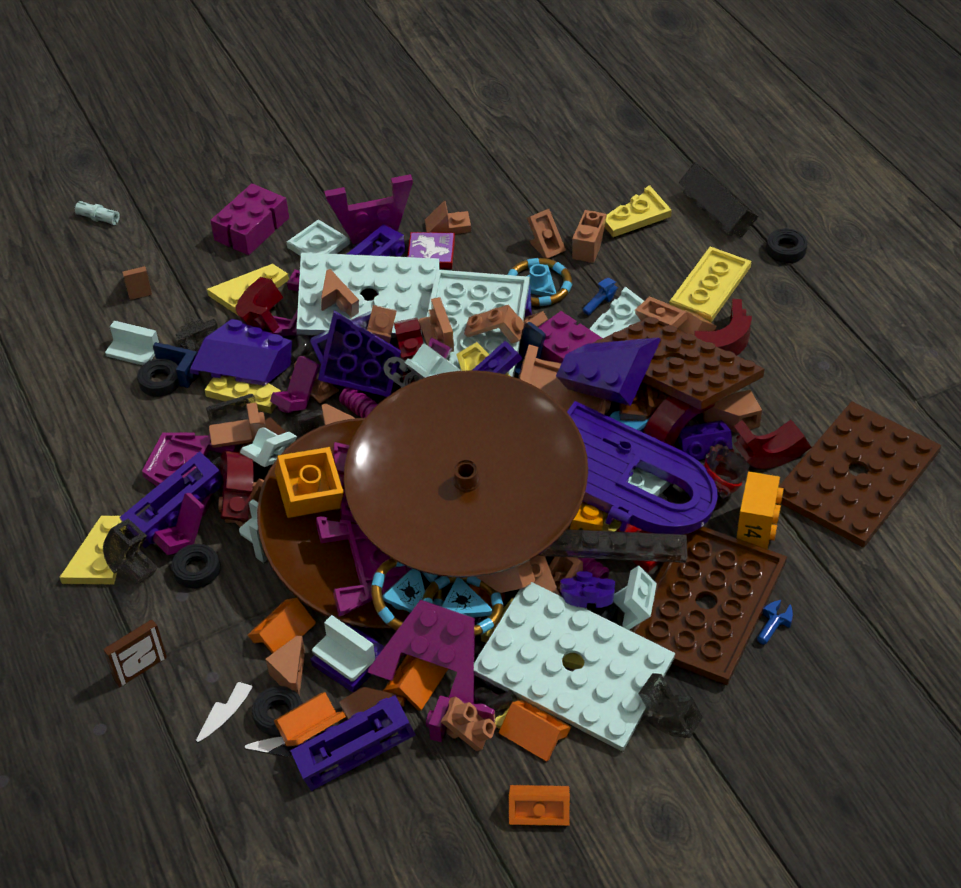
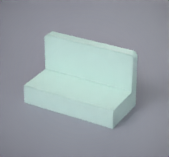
[105,321,159,365]
[312,615,375,681]

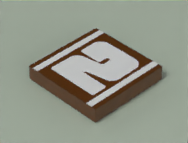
[103,620,167,688]

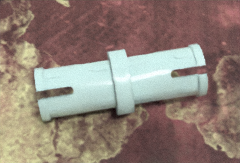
[75,201,120,225]

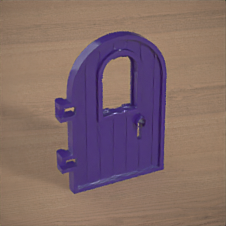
[567,401,717,536]

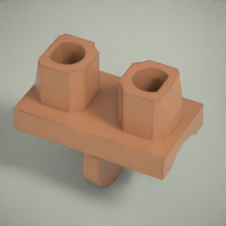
[441,697,496,751]

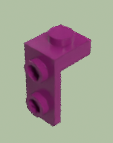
[270,356,320,413]
[153,493,204,555]
[426,696,496,742]

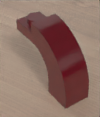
[236,277,283,333]
[694,299,752,356]
[394,317,423,361]
[643,395,716,447]
[734,420,812,469]
[220,451,253,522]

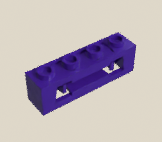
[346,224,405,257]
[119,451,223,548]
[290,695,416,791]

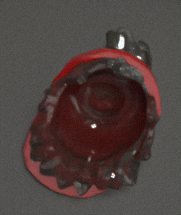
[704,444,750,499]

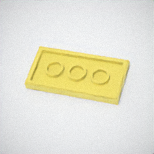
[669,247,751,322]

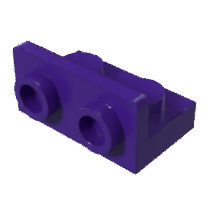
[677,420,733,460]

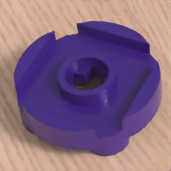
[560,571,615,608]

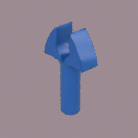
[582,278,618,315]
[757,600,793,645]

